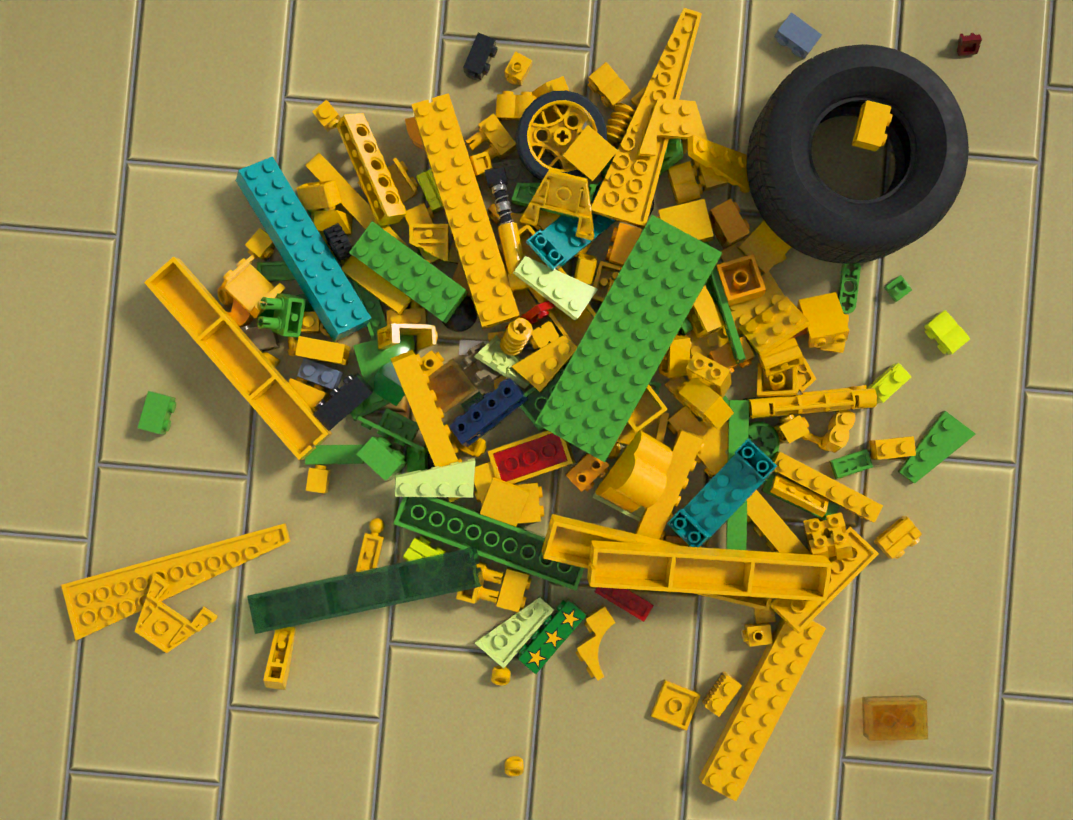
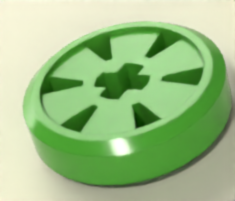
[748,422,780,459]

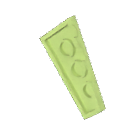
[513,256,598,320]
[394,458,475,498]
[475,597,554,668]

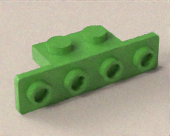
[357,408,429,455]

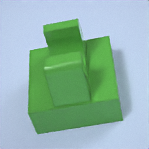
[884,275,912,302]

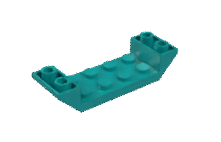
[526,179,617,271]
[667,438,777,547]

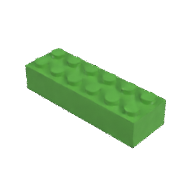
[349,221,469,323]

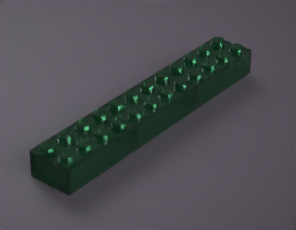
[247,546,484,634]

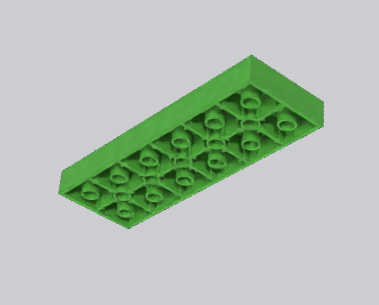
[535,215,722,462]

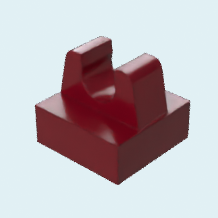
[957,33,982,56]

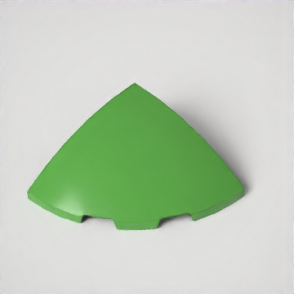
[354,335,415,405]

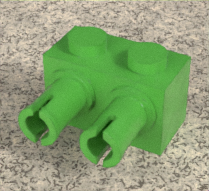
[257,293,306,337]

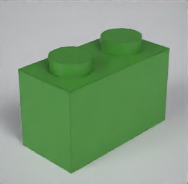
[138,391,176,434]

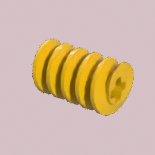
[606,103,635,147]
[500,318,533,356]

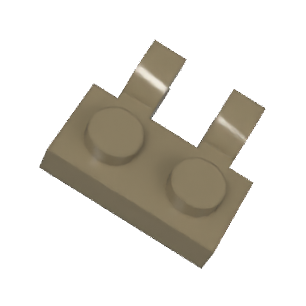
[458,342,503,386]

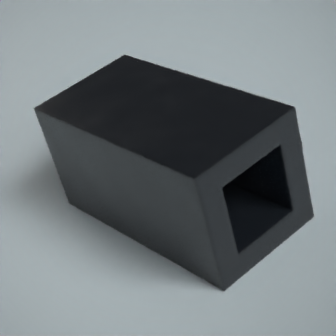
[463,32,498,80]

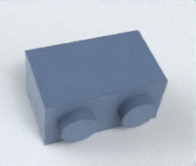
[774,12,822,59]
[297,358,343,389]

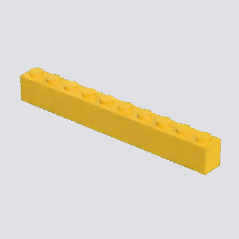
[667,405,811,555]

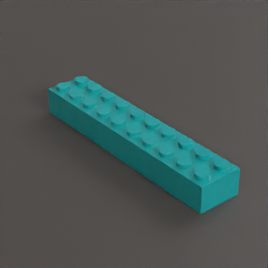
[235,156,371,342]

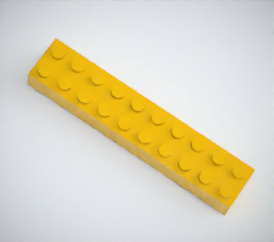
[699,617,826,801]

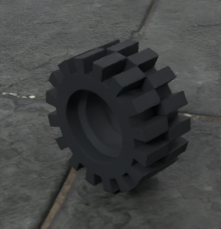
[323,223,352,261]

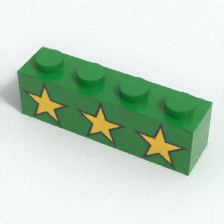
[518,598,586,674]

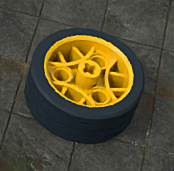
[516,90,607,180]

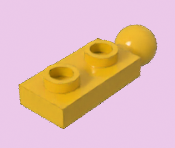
[356,518,385,575]

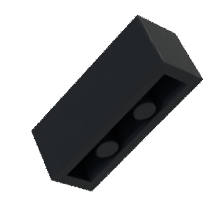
[313,372,373,431]

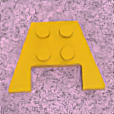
[638,98,708,157]
[520,169,594,241]
[134,573,218,653]

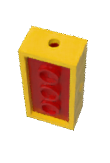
[487,431,576,484]

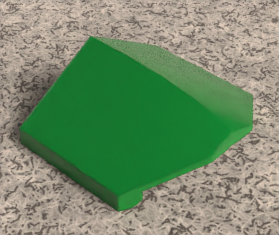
[374,362,405,406]

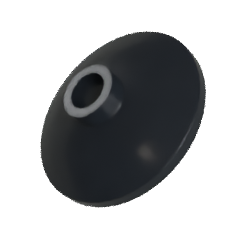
[442,296,477,332]

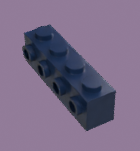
[449,378,528,447]

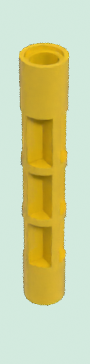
[749,388,877,419]

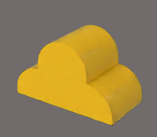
[595,430,673,513]

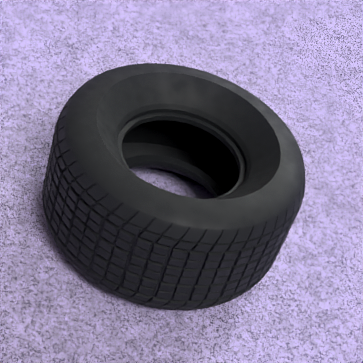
[747,44,969,264]

